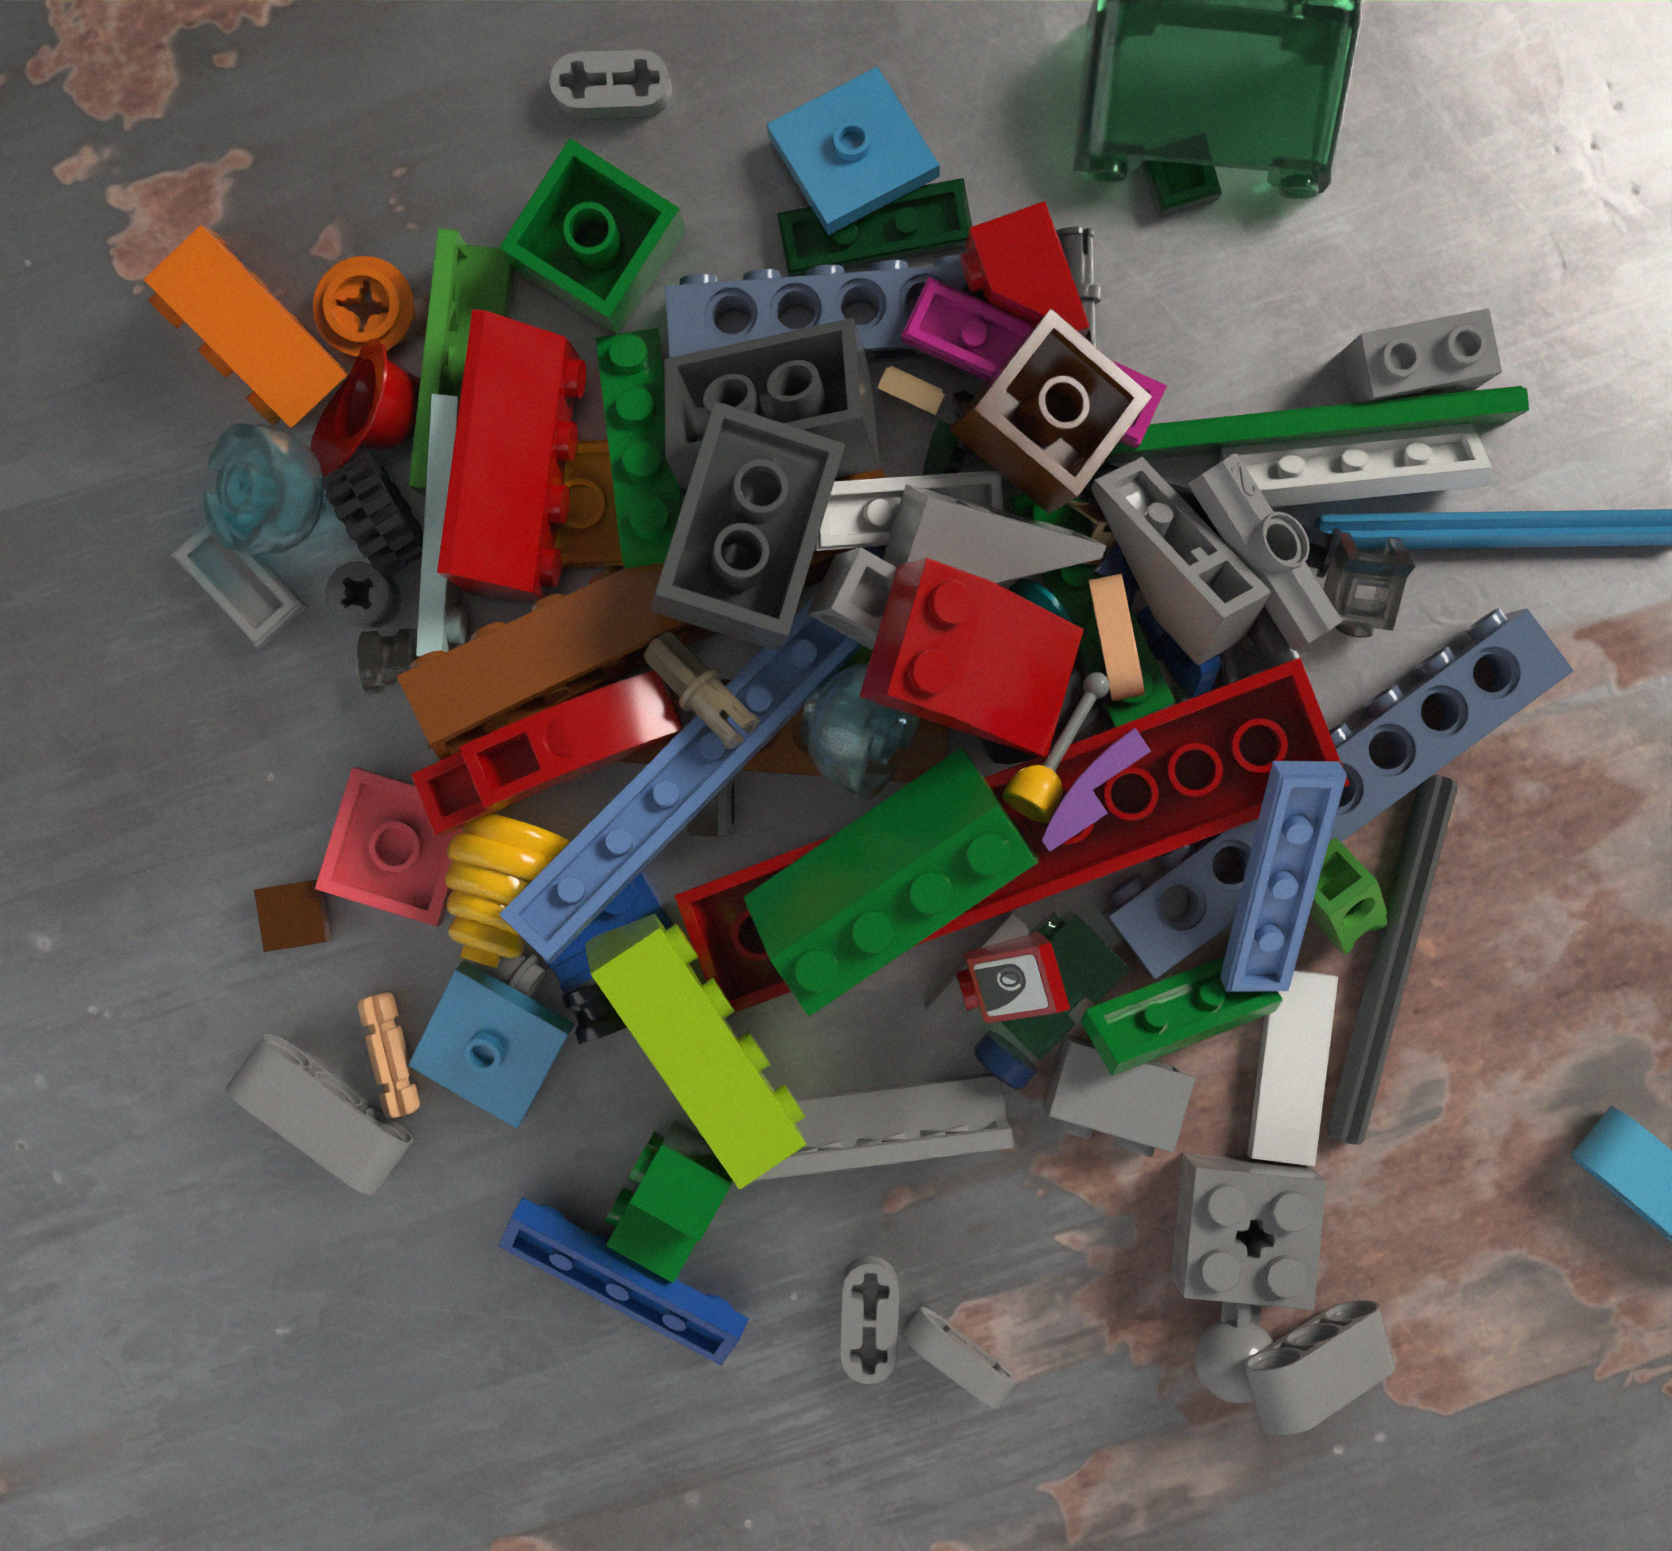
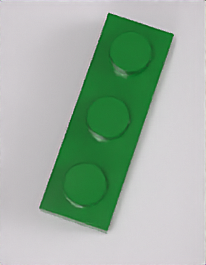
[1080,957,1283,1076]

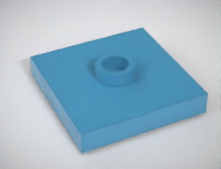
[766,66,940,235]
[408,960,575,1129]

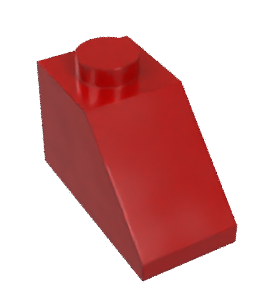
[959,201,1090,338]

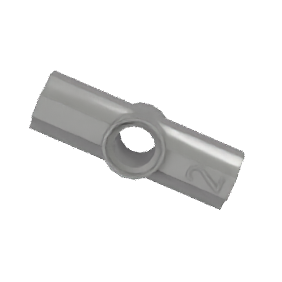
[1187,453,1342,651]

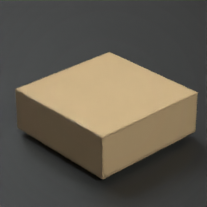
[877,366,946,418]

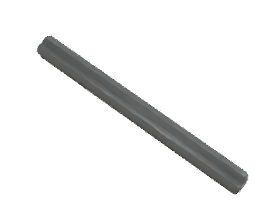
[1327,774,1458,1145]

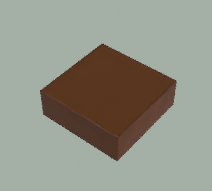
[254,879,332,952]

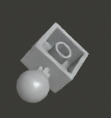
[1171,1152,1327,1403]

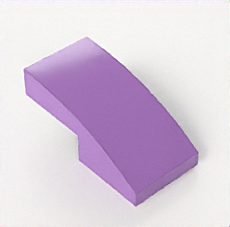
[1042,728,1151,852]

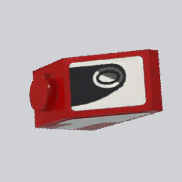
[956,932,1070,1024]

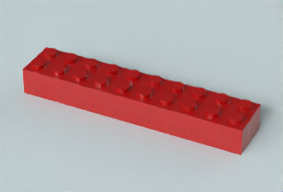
[674,657,1350,1015]

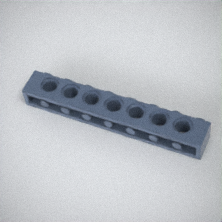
[1101,608,1574,979]

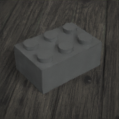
[665,318,880,497]

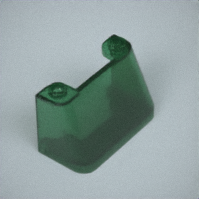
[1073,0,1363,199]

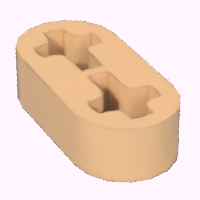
[1089,574,1145,701]

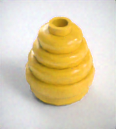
[445,813,571,968]

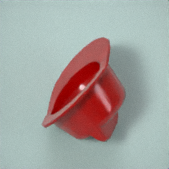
[309,339,421,478]

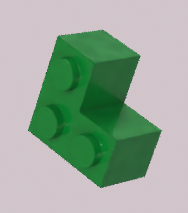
[605,1121,733,1283]

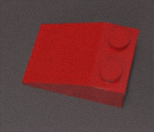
[859,558,1084,758]

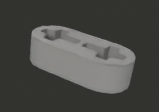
[549,49,672,119]
[840,1256,899,1385]
[902,1307,1017,1409]

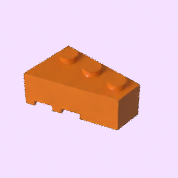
[143,225,349,428]

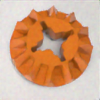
[313,256,417,358]

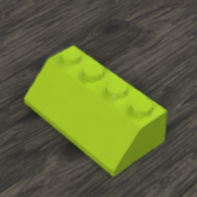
[585,914,807,1190]

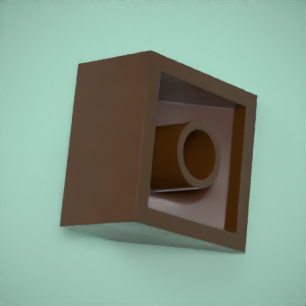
[949,309,1152,514]

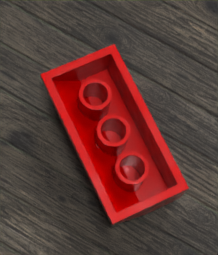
[437,309,586,602]

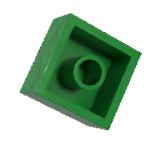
[499,138,686,334]

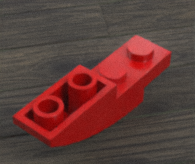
[410,670,684,835]

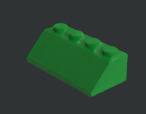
[743,747,1039,1017]

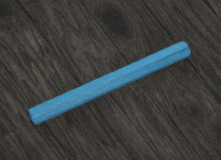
[1314,509,1672,550]

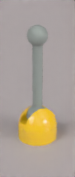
[1002,672,1110,823]

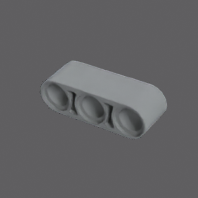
[225,1034,413,1195]
[1244,1300,1395,1436]

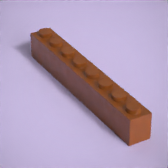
[396,467,887,761]

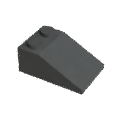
[650,401,845,651]

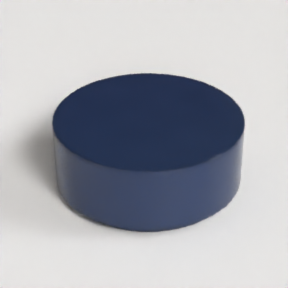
[974,1030,1038,1090]

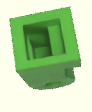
[1310,837,1387,955]

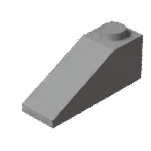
[1091,457,1271,666]
[882,484,1106,583]

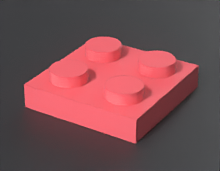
[315,767,463,926]

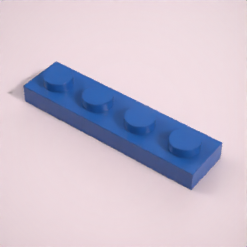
[498,1197,749,1366]

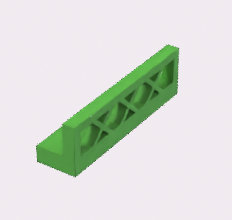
[409,228,515,498]

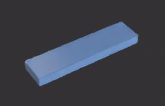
[1220,761,1347,992]

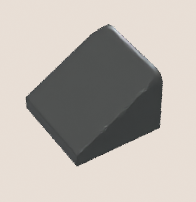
[686,777,735,837]

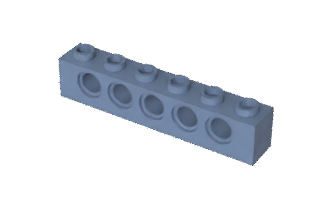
[665,255,981,363]

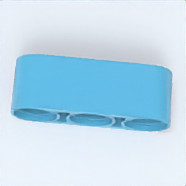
[1570,1106,1672,1242]

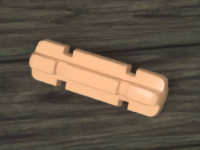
[357,992,420,1118]

